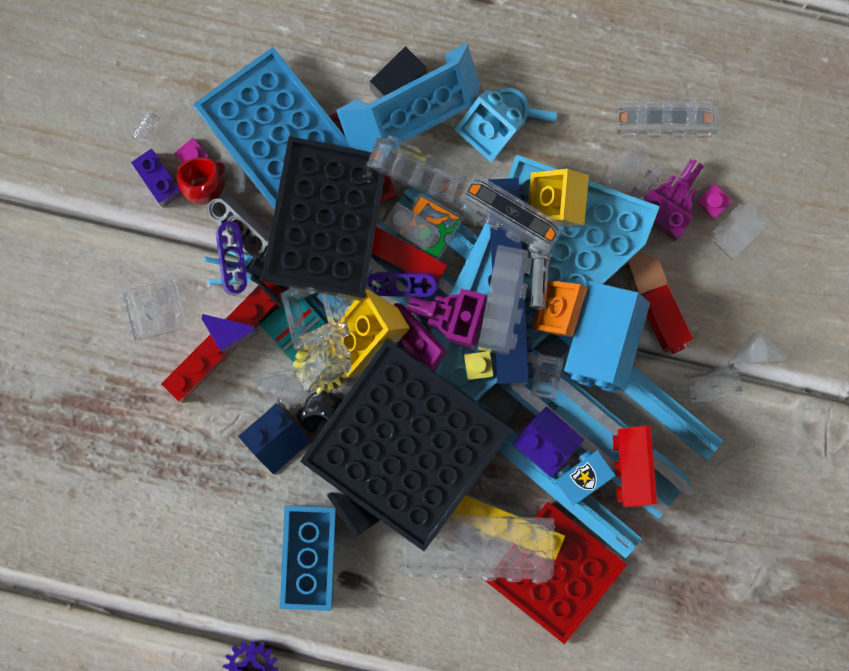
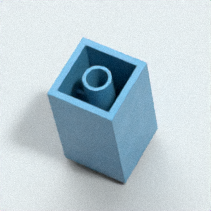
[564,281,650,393]

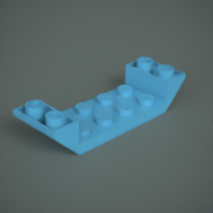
[336,43,481,153]

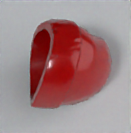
[177,157,225,205]

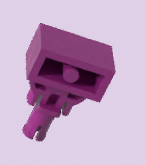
[643,158,704,241]
[407,288,491,350]

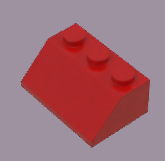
[612,425,657,507]

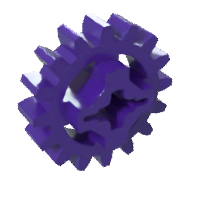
[223,640,279,671]

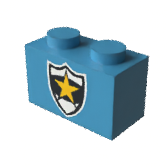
[555,450,616,506]

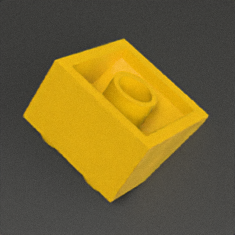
[527,169,589,227]

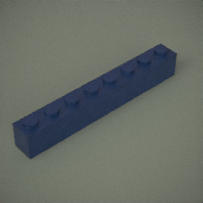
[488,178,533,386]

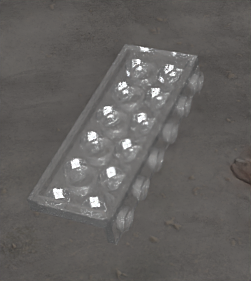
[399,514,554,583]

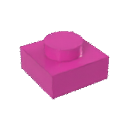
[174,138,210,163]
[696,184,732,220]

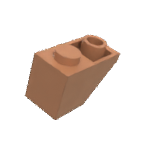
[622,251,668,295]

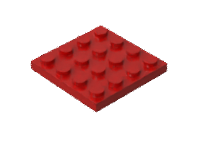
[485,501,627,645]

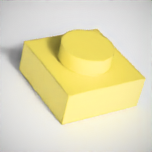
[464,351,493,381]

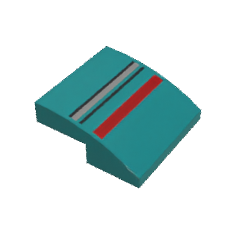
[259,291,330,363]

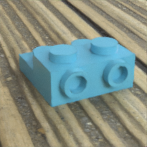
[454,89,525,162]

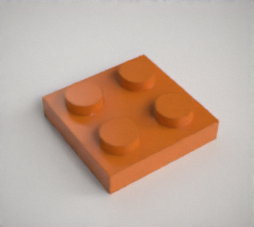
[532,280,587,337]

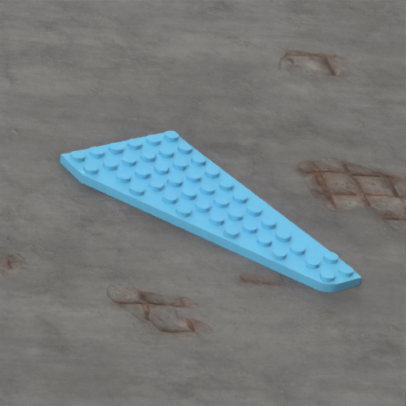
[431,154,660,401]

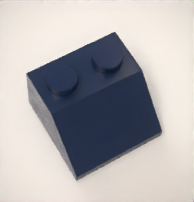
[238,403,311,475]

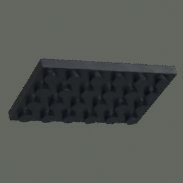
[261,136,386,301]

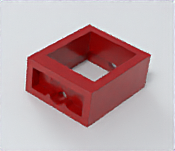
[643,284,693,355]

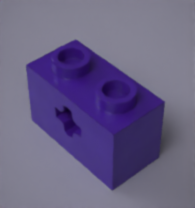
[131,148,182,208]

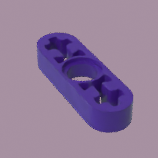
[216,221,247,296]
[365,272,439,297]

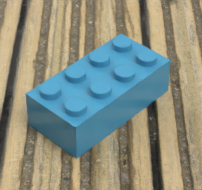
[280,505,337,611]

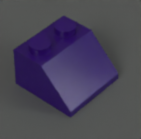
[512,406,585,478]

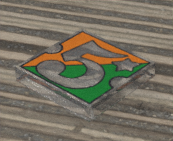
[395,193,464,261]

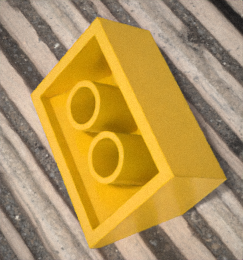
[324,289,410,377]

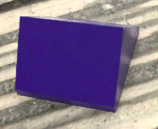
[201,314,257,353]

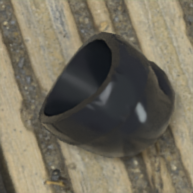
[296,391,342,435]

